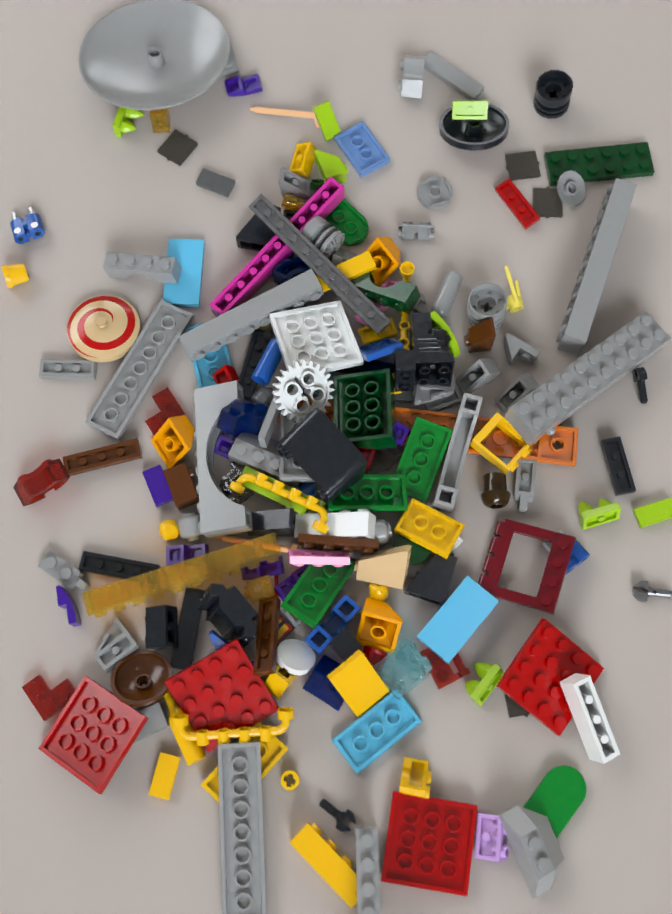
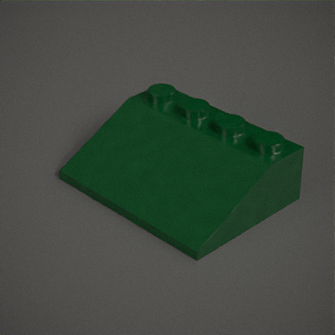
[333,368,397,450]

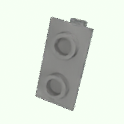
[398,221,435,241]

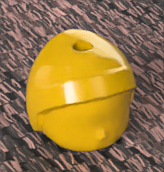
[158,519,180,541]
[368,583,389,602]

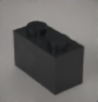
[145,605,178,650]
[330,628,362,661]

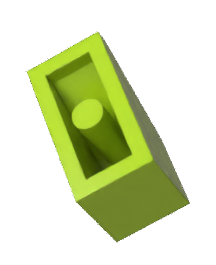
[314,149,348,184]

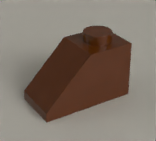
[464,318,496,353]

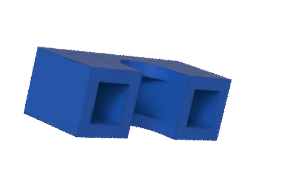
[304,594,361,656]

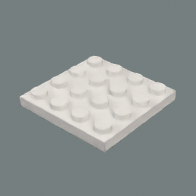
[269,300,364,379]

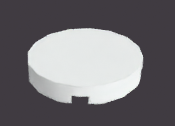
[276,639,316,675]

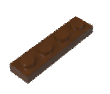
[63,438,142,477]
[298,533,379,554]
[253,596,281,677]

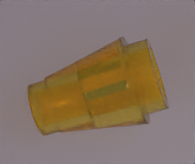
[281,193,306,212]

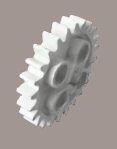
[272,359,335,422]

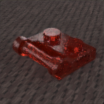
[419,648,471,690]

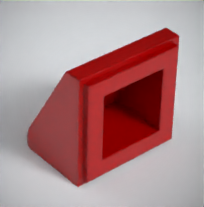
[212,365,240,384]
[362,646,388,673]

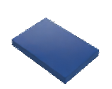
[359,337,404,362]

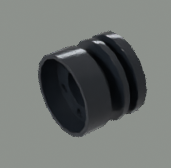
[534,70,573,119]

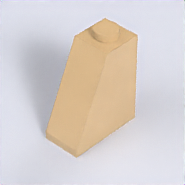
[354,545,412,589]

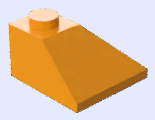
[365,237,401,287]
[150,415,195,469]
[356,597,403,654]

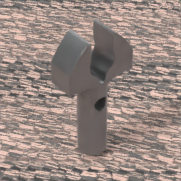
[632,580,672,602]

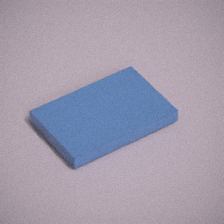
[334,121,390,178]

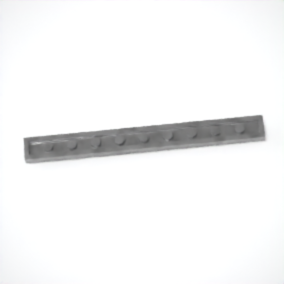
[248,194,391,335]

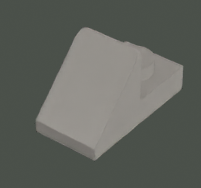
[279,167,310,200]
[503,333,540,366]

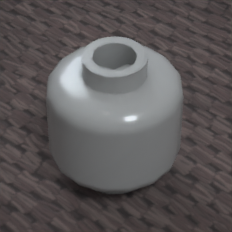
[177,512,202,542]
[375,518,392,545]

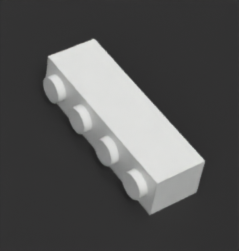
[294,509,376,539]
[560,673,620,764]

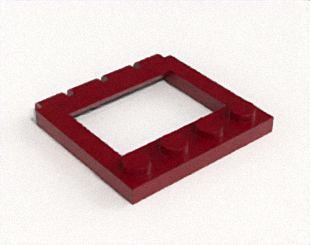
[478,519,576,615]

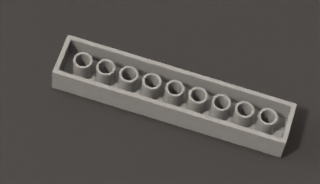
[556,178,637,356]
[504,311,671,446]

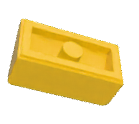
[289,142,317,178]

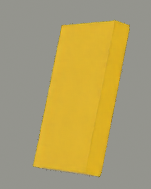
[394,498,465,559]
[327,649,390,718]

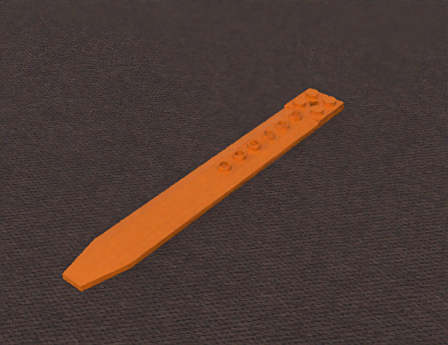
[277,397,579,467]

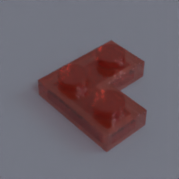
[145,387,186,435]
[22,675,76,721]

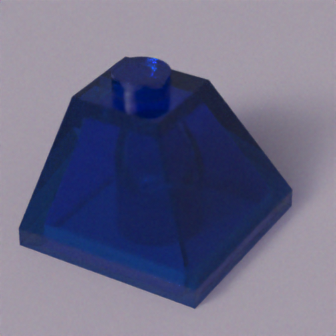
[302,654,345,711]

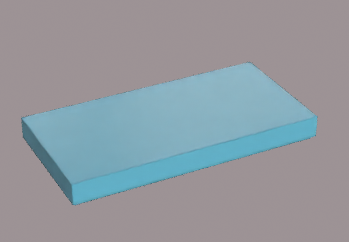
[163,239,205,307]
[185,323,232,388]
[416,576,499,664]
[332,688,422,774]

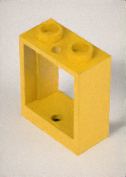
[470,413,532,475]

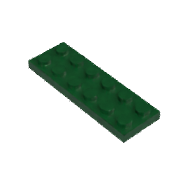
[544,142,655,186]

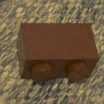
[163,462,199,510]

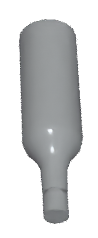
[431,271,463,318]

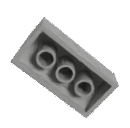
[228,428,304,489]

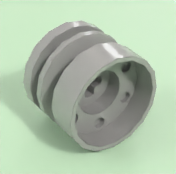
[301,215,345,261]
[467,283,507,330]

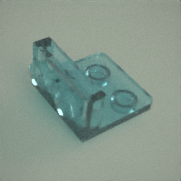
[374,637,433,699]

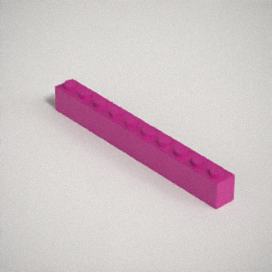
[209,177,345,316]

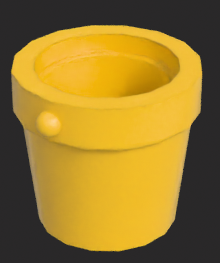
[1,263,29,288]

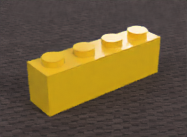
[289,822,357,909]

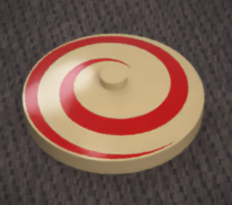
[66,295,141,363]

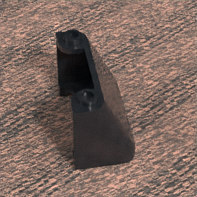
[276,408,367,505]

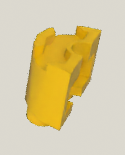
[399,757,432,799]

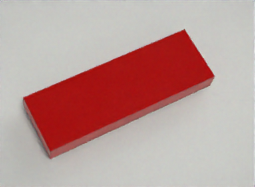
[495,178,540,230]

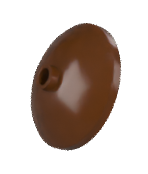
[110,650,173,706]

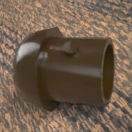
[480,472,511,509]

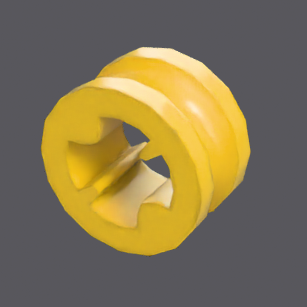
[280,770,300,790]

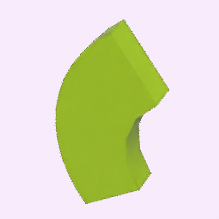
[430,311,460,358]

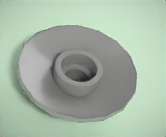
[557,170,586,206]

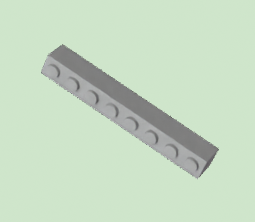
[179,269,323,361]

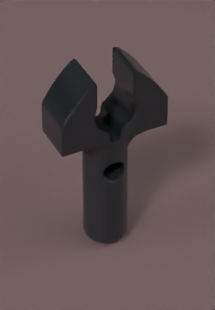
[633,367,648,404]
[319,799,355,832]

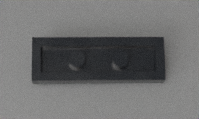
[600,436,636,496]

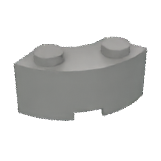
[398,55,425,98]

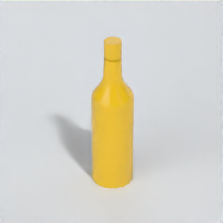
[163,690,207,766]

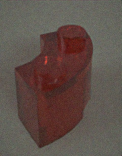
[13,458,70,507]

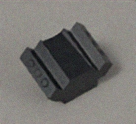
[197,583,259,648]

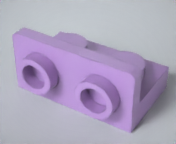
[474,813,509,862]

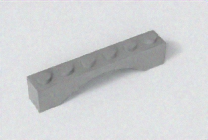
[432,392,483,512]

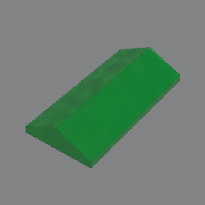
[328,474,408,511]

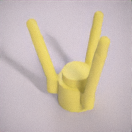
[504,265,524,313]

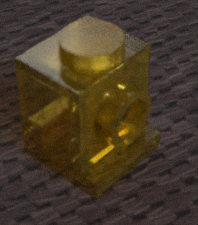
[150,108,171,133]
[243,575,275,603]

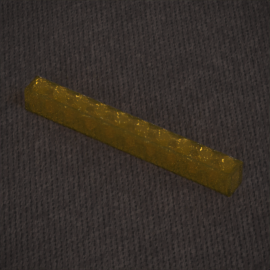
[82,532,283,618]

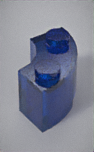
[272,257,316,285]
[217,403,269,436]

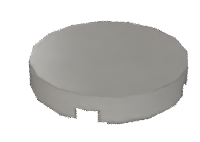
[417,176,453,210]

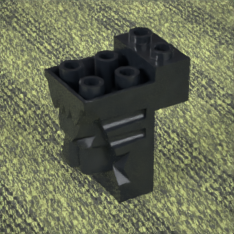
[394,312,455,392]

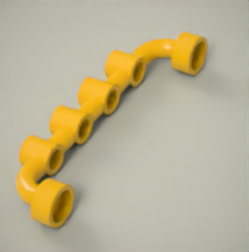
[399,261,415,350]
[228,472,329,534]
[171,707,294,746]

